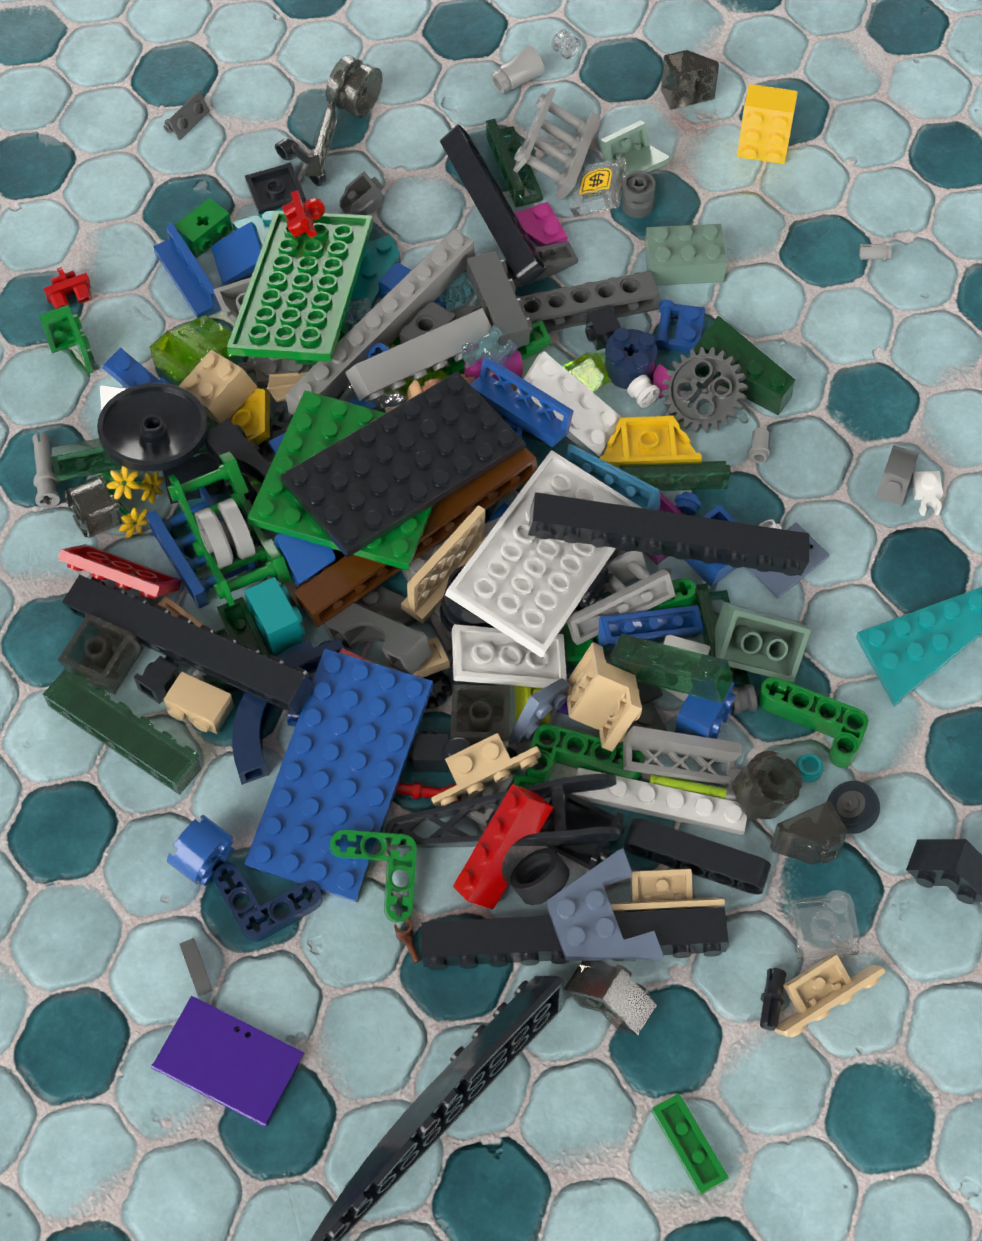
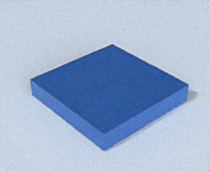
[210,222,262,286]

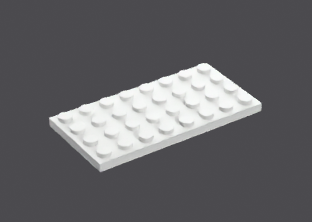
[445,450,642,657]

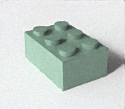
[644,224,727,286]

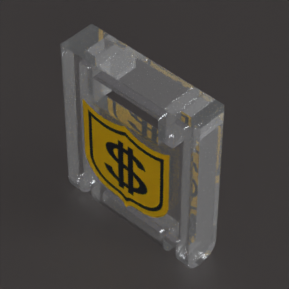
[570,157,627,217]

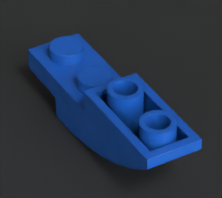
[102,347,170,388]

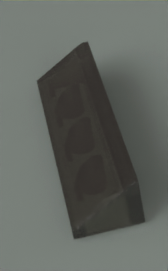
[304,101,337,176]

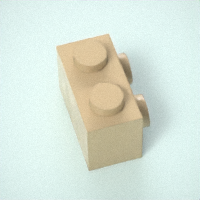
[164,671,234,734]

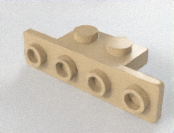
[431,733,541,808]
[610,868,725,913]
[775,954,886,1037]

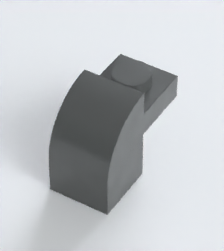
[876,445,919,506]

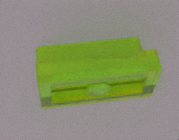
[563,352,610,392]

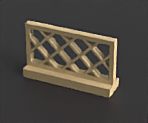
[401,505,486,624]

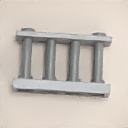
[513,87,601,200]
[567,551,676,645]

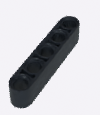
[623,818,771,895]

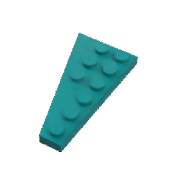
[856,587,982,707]

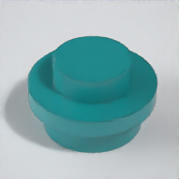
[794,754,824,782]

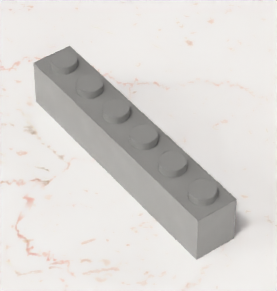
[345,308,496,401]

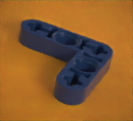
[213,863,322,942]

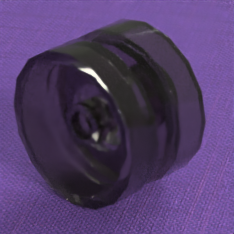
[326,55,383,118]

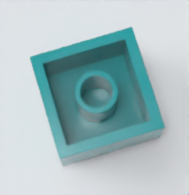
[244,577,306,656]

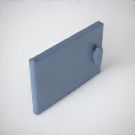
[747,522,830,599]

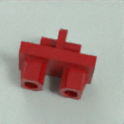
[282,190,325,238]
[43,267,92,309]

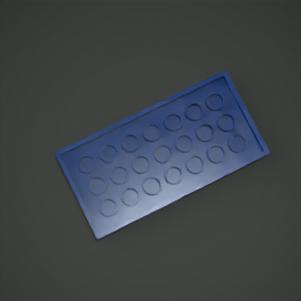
[244,649,434,903]

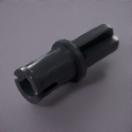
[760,968,787,1031]

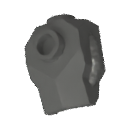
[339,171,385,215]

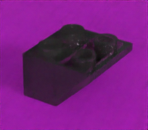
[661,50,719,110]

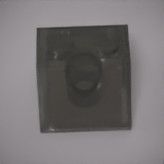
[770,801,848,865]

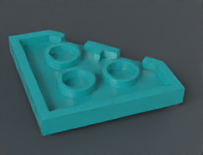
[346,235,400,319]

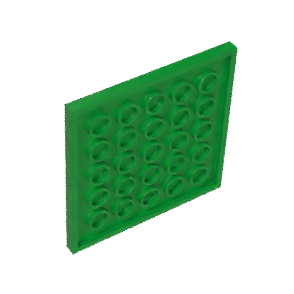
[247,390,434,571]

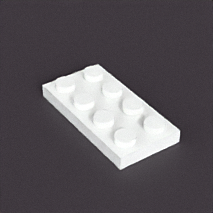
[516,351,622,457]
[452,624,567,688]

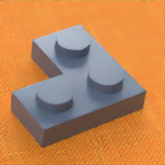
[509,678,570,745]

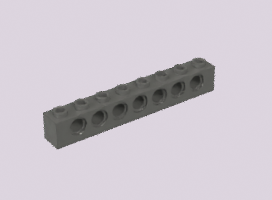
[454,271,659,344]

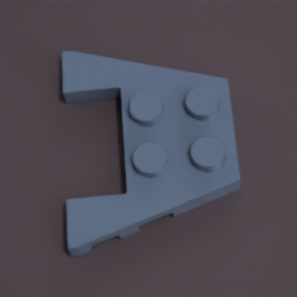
[546,849,664,961]

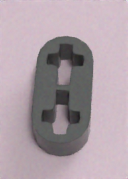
[179,938,213,996]

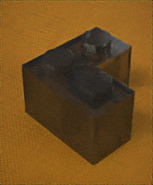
[564,961,657,1036]

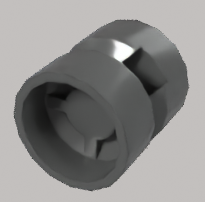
[622,171,656,218]

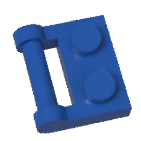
[654,300,705,353]

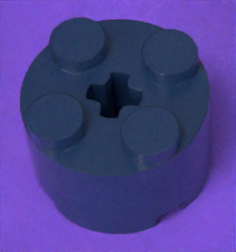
[604,328,657,389]

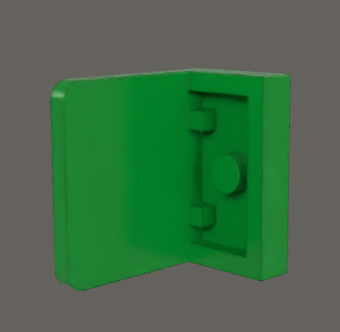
[39,305,95,374]

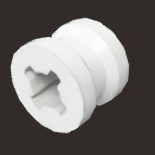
[627,375,660,408]

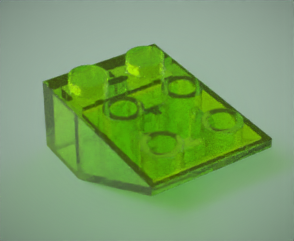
[149,315,232,384]

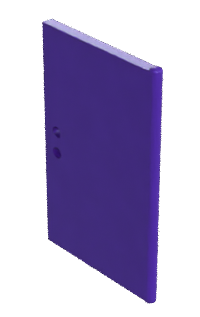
[151,996,305,1127]

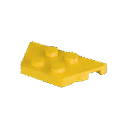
[217,388,270,466]
[600,416,702,468]

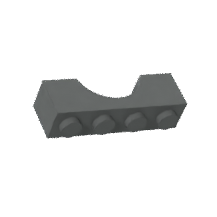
[324,602,432,675]

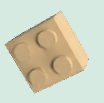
[178,350,257,423]

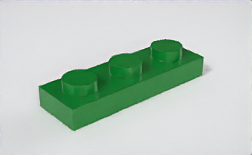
[651,1093,729,1196]

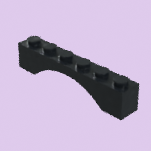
[204,418,272,484]

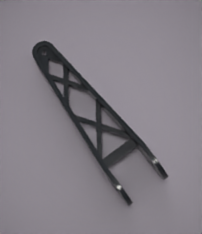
[385,774,622,848]

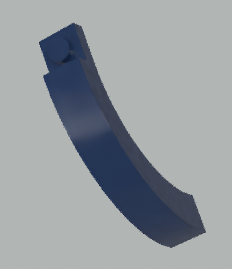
[232,639,344,785]

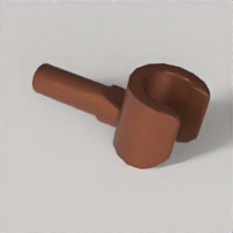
[394,919,421,964]

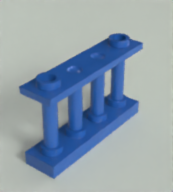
[146,487,258,609]

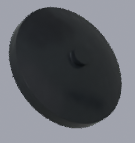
[97,383,208,472]

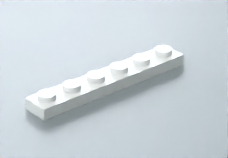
[572,768,750,835]

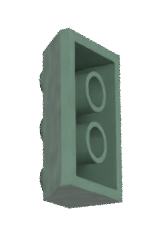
[715,602,811,683]

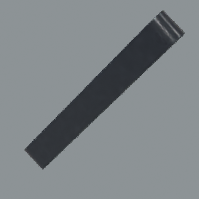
[440,124,546,286]

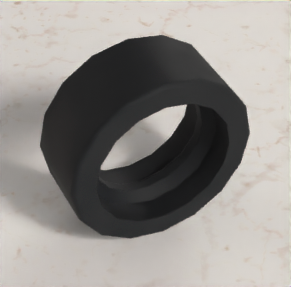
[510,848,570,905]

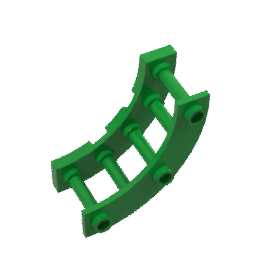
[167,452,292,606]

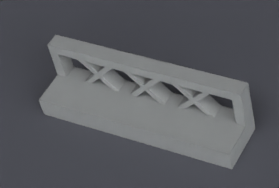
[623,726,743,785]

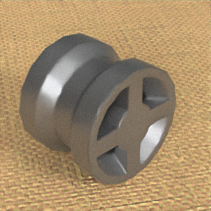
[731,684,757,715]

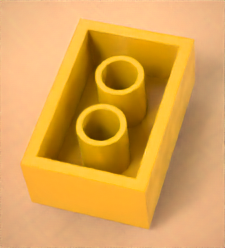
[737,84,798,164]

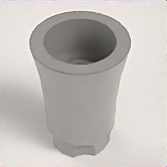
[491,45,545,94]

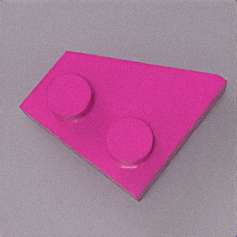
[515,202,568,247]

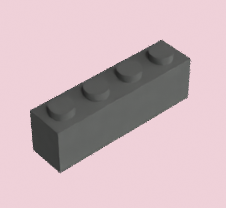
[467,251,533,352]

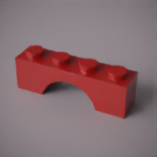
[453,784,553,910]

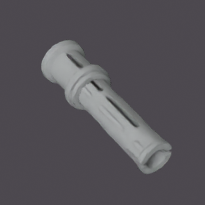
[32,433,60,508]

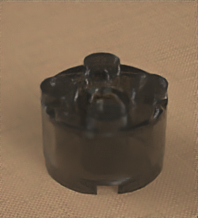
[65,475,122,539]
[732,751,803,820]

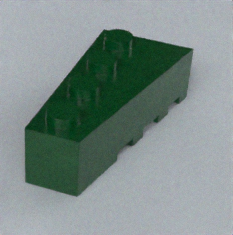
[692,316,795,416]

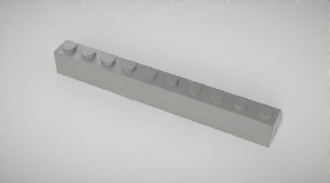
[285,229,475,415]

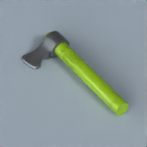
[650,768,745,802]

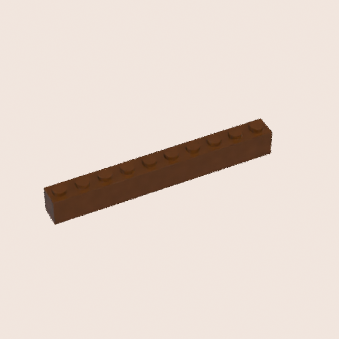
[294,447,538,628]

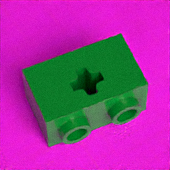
[174,198,233,258]

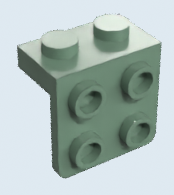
[600,120,670,177]

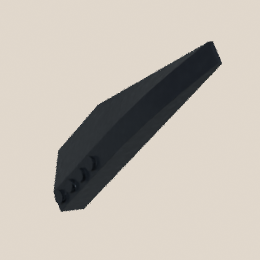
[310,976,564,1241]

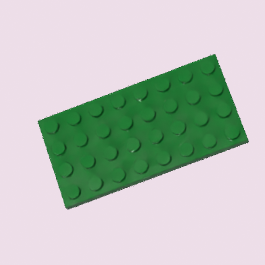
[227,210,373,362]

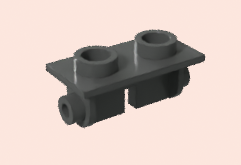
[163,91,210,140]

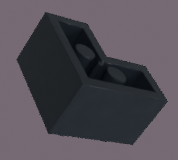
[906,839,982,904]

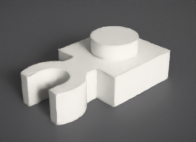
[911,471,943,516]

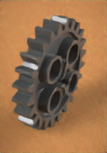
[662,347,748,433]

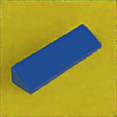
[598,605,705,649]

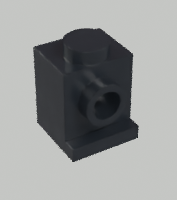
[134,655,180,704]

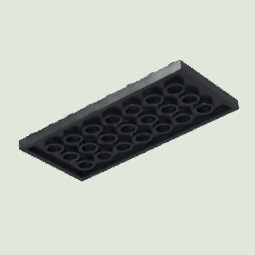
[280,371,525,558]

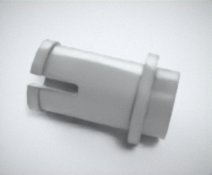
[860,241,891,262]
[749,428,770,463]

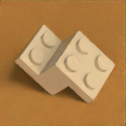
[566,643,642,751]

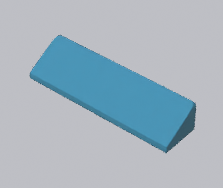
[565,444,660,510]

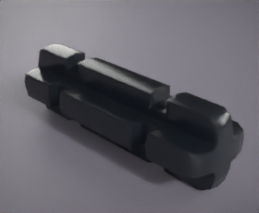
[578,567,613,609]

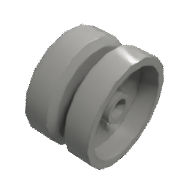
[195,498,255,569]

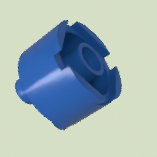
[167,815,234,886]

